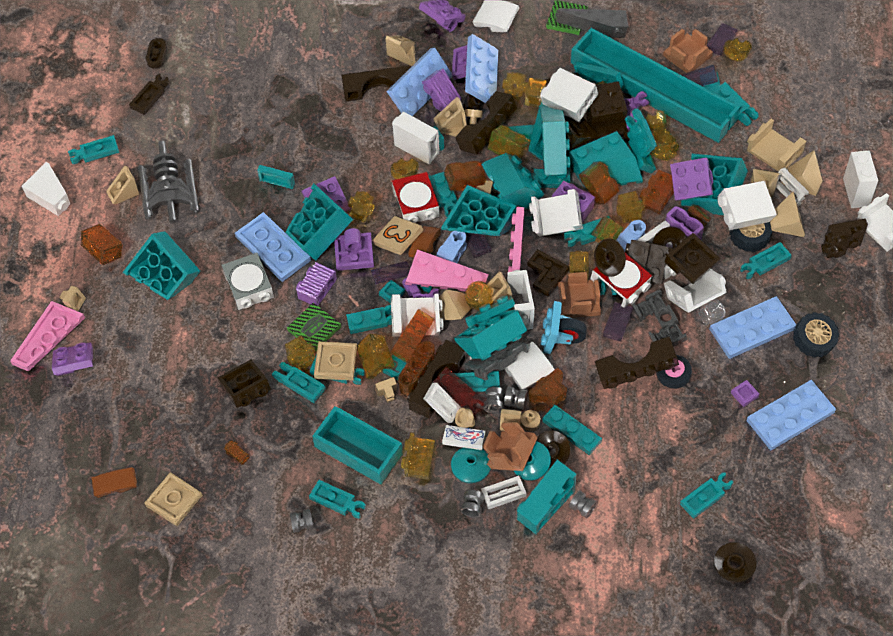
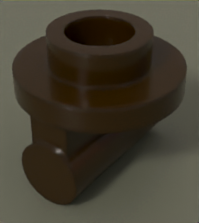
[463,94,481,111]

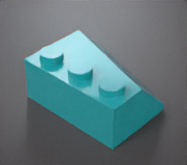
[540,106,570,175]
[569,131,643,190]
[481,153,544,210]
[690,153,748,215]
[285,183,353,261]
[441,185,517,236]
[122,231,201,300]
[454,310,527,360]

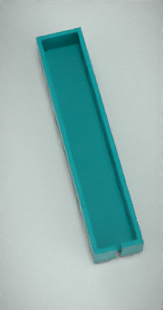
[571,28,740,143]

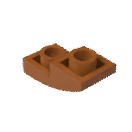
[408,226,441,258]
[92,467,137,498]

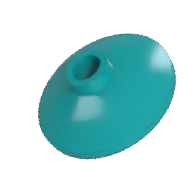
[514,441,551,481]
[451,447,491,483]

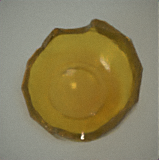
[723,38,752,62]
[645,110,667,135]
[390,158,419,180]
[465,280,493,311]

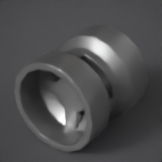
[504,386,528,409]
[484,387,505,414]
[460,489,485,517]
[569,490,597,519]
[290,509,314,533]

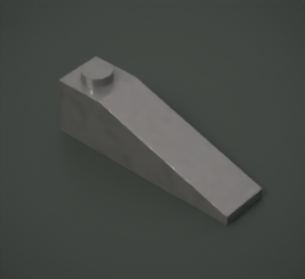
[556,8,628,38]

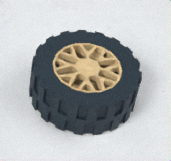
[729,222,772,252]
[793,312,839,358]

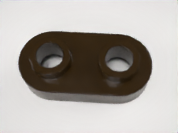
[146,38,167,69]

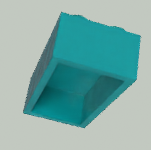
[312,406,403,485]

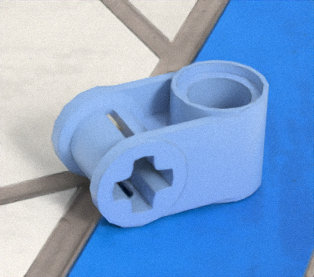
[615,220,646,252]
[436,231,467,263]

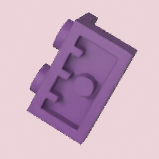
[452,45,467,80]

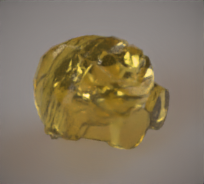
[650,127,679,161]

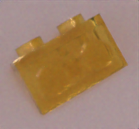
[487,125,531,159]
[357,333,395,379]
[401,432,435,480]

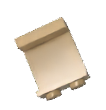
[747,119,806,172]

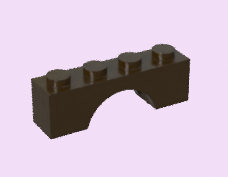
[341,65,411,102]
[455,91,517,155]
[594,336,679,389]
[407,340,467,419]

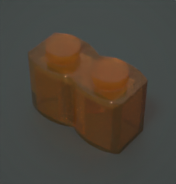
[444,161,487,191]
[579,161,619,205]

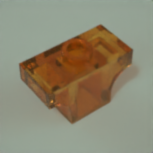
[529,367,567,408]

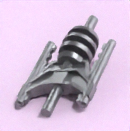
[138,141,199,223]

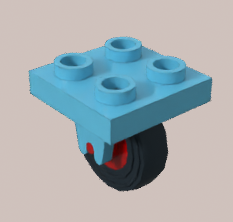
[541,301,587,354]

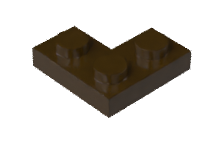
[527,249,569,297]

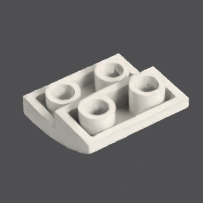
[473,0,519,32]
[500,341,555,390]

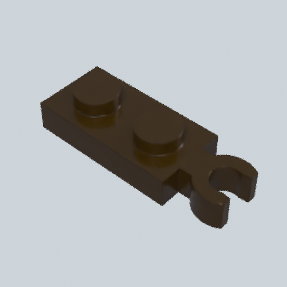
[129,73,169,115]

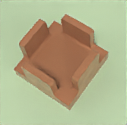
[663,29,713,75]
[558,272,601,318]
[483,423,538,471]

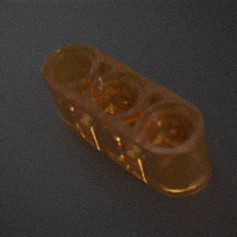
[390,309,435,363]
[398,341,435,396]

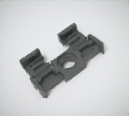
[632,290,687,346]
[464,340,528,380]

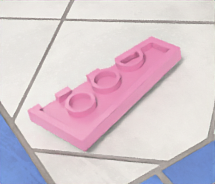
[508,207,524,272]
[405,250,488,293]
[10,301,85,371]

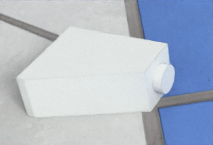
[22,162,70,216]

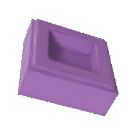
[731,380,759,407]

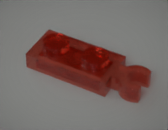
[433,367,484,415]

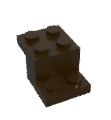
[586,81,630,142]

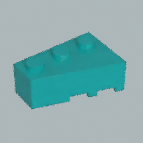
[517,460,577,534]

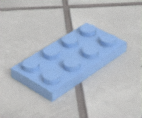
[465,34,498,103]
[387,48,452,116]
[235,212,311,282]
[709,296,796,359]
[746,380,836,451]

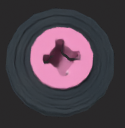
[656,354,692,389]

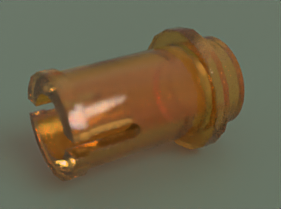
[687,204,711,227]
[224,440,250,465]

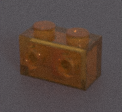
[640,170,674,215]
[81,224,122,265]

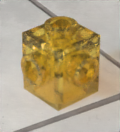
[502,72,528,99]
[348,191,375,223]
[616,191,644,223]
[285,335,316,370]

